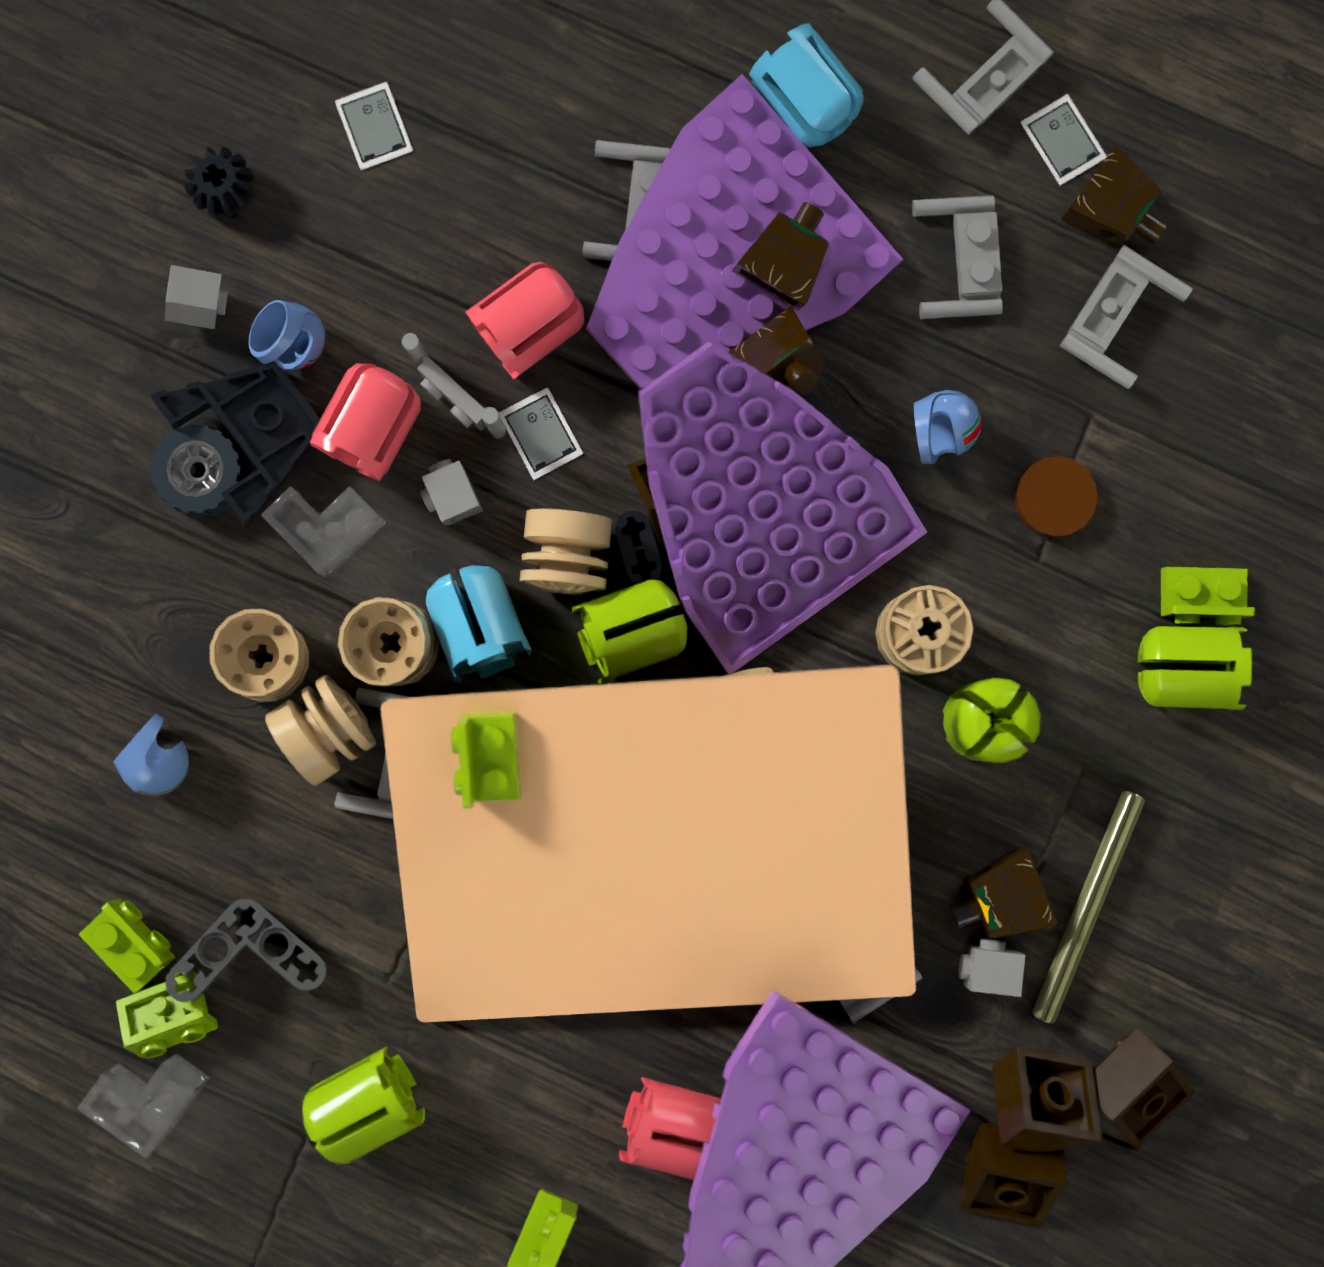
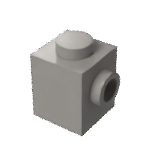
[165,265,228,329]
[420,459,483,527]
[958,938,1025,997]

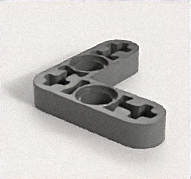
[165,899,326,1003]

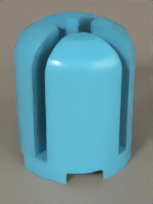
[749,23,864,148]
[426,565,531,682]

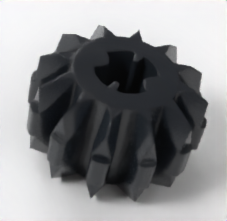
[184,146,255,218]

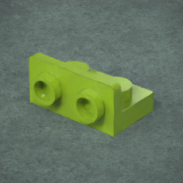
[1161,567,1255,626]
[451,712,521,808]
[78,898,176,994]
[116,971,218,1058]
[507,1189,578,1267]

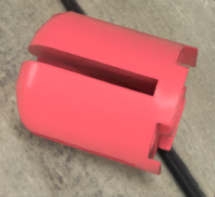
[465,262,584,379]
[310,363,421,482]
[619,1077,721,1180]

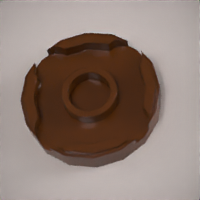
[1015,456,1098,537]

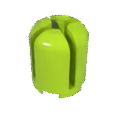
[572,579,687,684]
[1138,626,1252,710]
[943,678,1041,763]
[302,1047,425,1164]

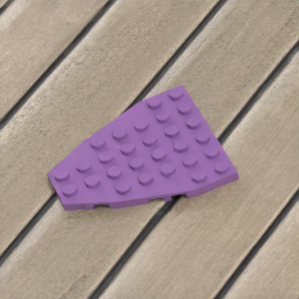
[586,74,903,390]
[638,342,927,675]
[680,990,971,1267]

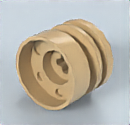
[519,509,612,595]
[875,585,973,676]
[338,597,440,686]
[210,609,309,702]
[265,674,376,786]

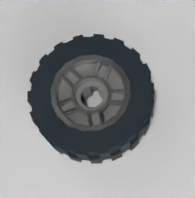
[150,424,248,518]

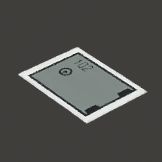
[335,82,413,170]
[1020,94,1107,185]
[499,387,583,480]

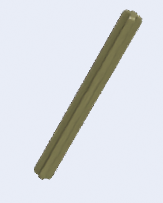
[1032,791,1145,1024]

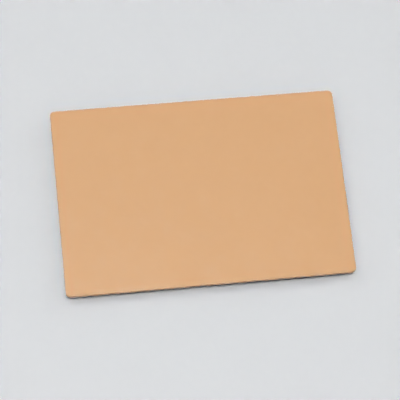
[381,665,916,1022]

